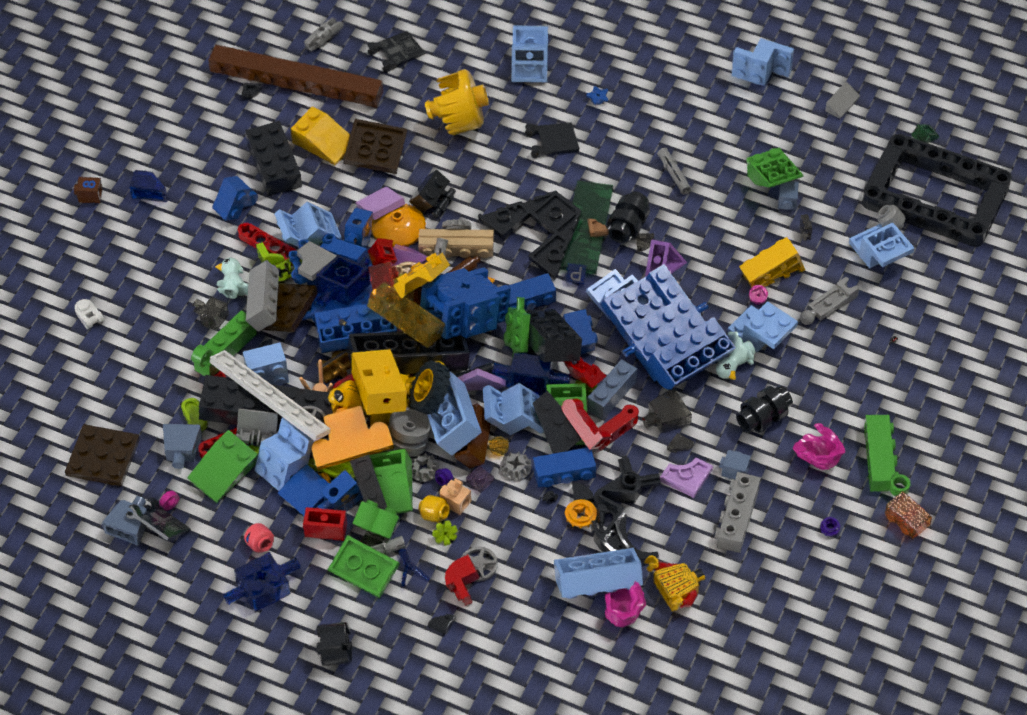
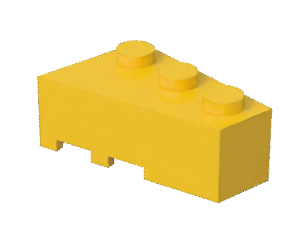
[739,237,805,288]

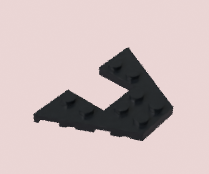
[478,190,582,280]

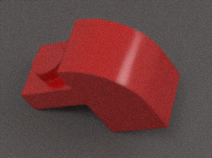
[445,555,480,606]

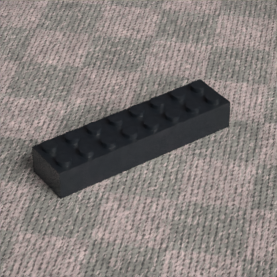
[199,375,333,438]

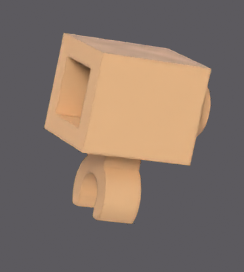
[439,478,471,515]

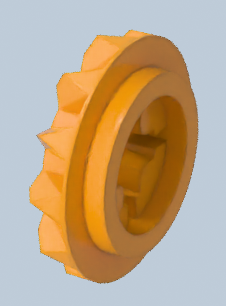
[565,499,597,529]

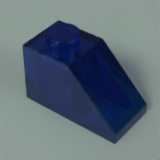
[129,170,168,202]

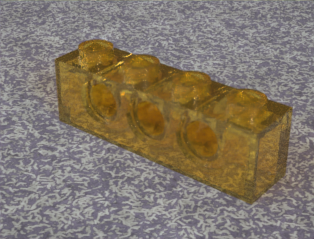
[367,282,445,348]

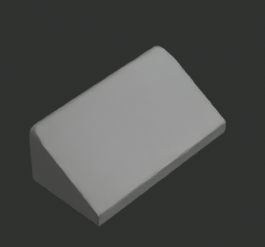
[825,82,860,119]

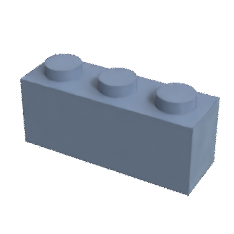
[587,359,637,420]

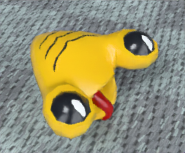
[328,380,370,425]

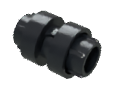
[607,191,650,244]
[736,385,793,433]

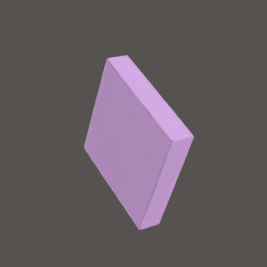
[355,187,405,220]

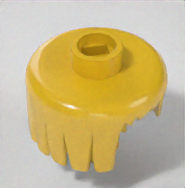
[425,69,489,135]

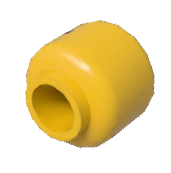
[418,495,450,523]

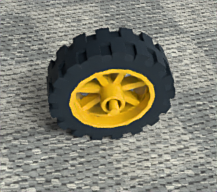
[409,361,450,415]

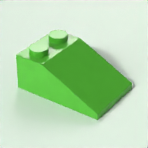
[187,430,258,504]

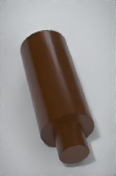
[447,256,480,273]

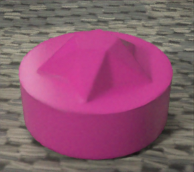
[749,285,768,305]
[159,491,180,510]

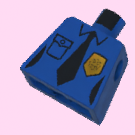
[344,208,373,248]
[317,470,363,512]

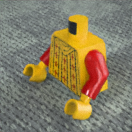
[644,555,705,612]

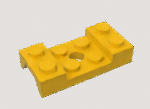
[393,253,450,298]

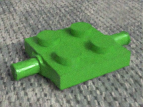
[504,297,530,363]

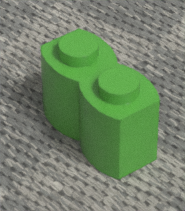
[352,500,399,540]

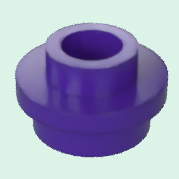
[435,468,454,486]
[820,517,840,536]

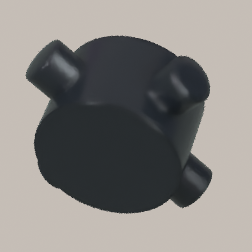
[542,490,558,504]

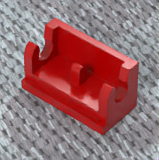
[563,356,606,388]

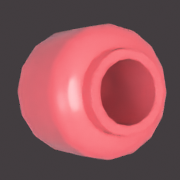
[244,523,274,553]

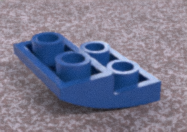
[278,465,330,516]

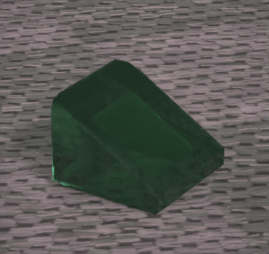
[911,124,940,143]

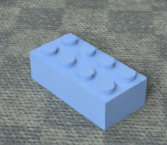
[428,372,481,456]
[554,548,643,599]

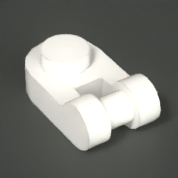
[75,299,104,330]

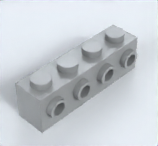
[246,260,279,332]
[714,472,761,553]

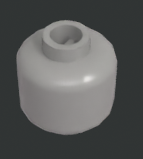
[878,205,905,230]

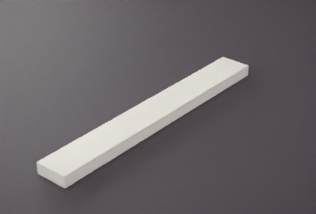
[210,350,330,441]

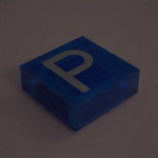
[565,263,587,284]

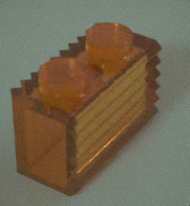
[885,491,932,539]

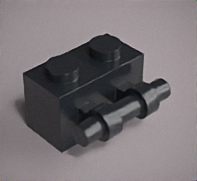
[409,169,456,218]

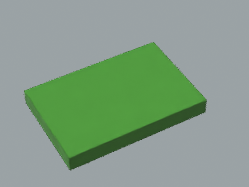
[327,535,400,599]

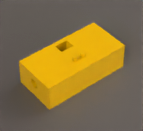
[352,349,407,415]

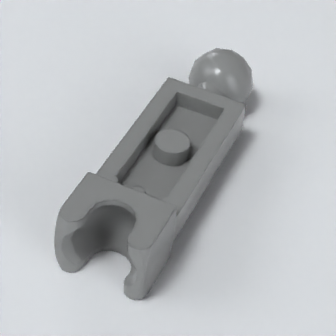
[800,277,859,325]

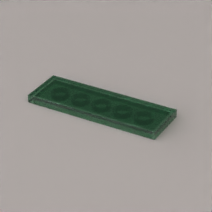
[560,180,614,274]

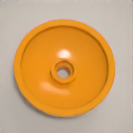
[371,204,426,248]

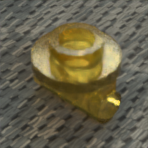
[488,436,509,456]

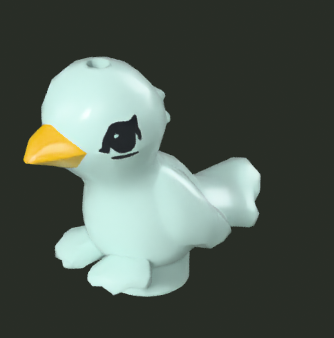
[215,257,248,299]
[716,331,755,380]

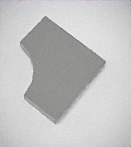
[297,241,338,281]

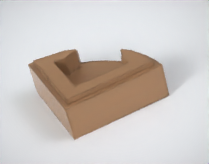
[587,219,608,237]

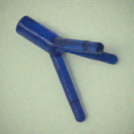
[399,548,430,586]

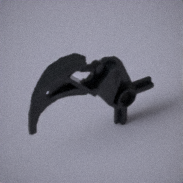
[590,456,661,561]

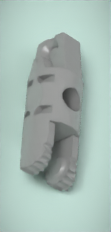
[304,17,344,52]

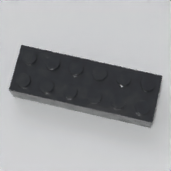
[347,329,470,374]

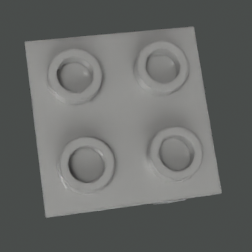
[236,409,278,446]

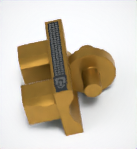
[317,349,351,383]

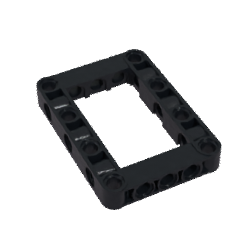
[862,134,1012,247]

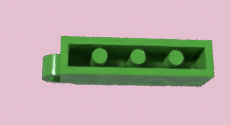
[191,311,256,376]
[864,415,911,498]

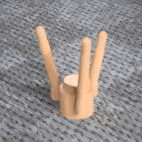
[299,359,333,393]

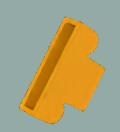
[312,406,394,470]

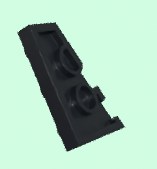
[532,391,582,454]

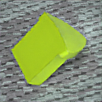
[256,242,285,265]

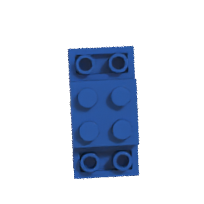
[419,267,511,339]

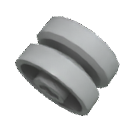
[388,407,431,457]

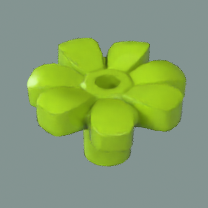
[432,521,458,546]

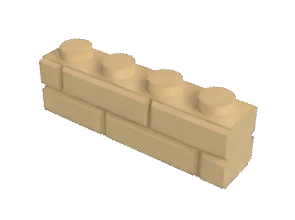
[418,229,494,258]

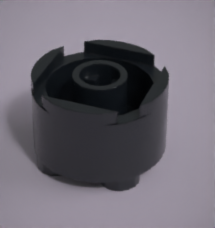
[317,622,353,666]

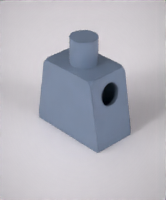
[163,424,202,469]
[102,496,147,546]

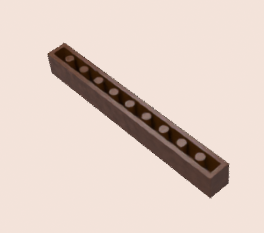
[208,45,383,108]

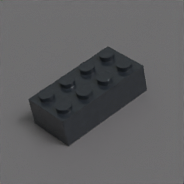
[245,121,302,196]
[526,309,582,362]

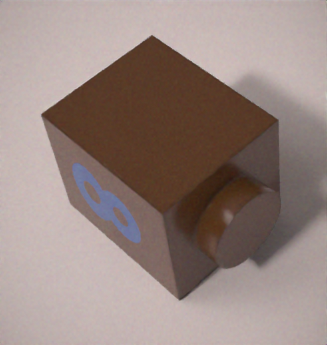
[74,177,103,203]

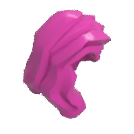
[792,423,845,470]
[605,581,646,627]

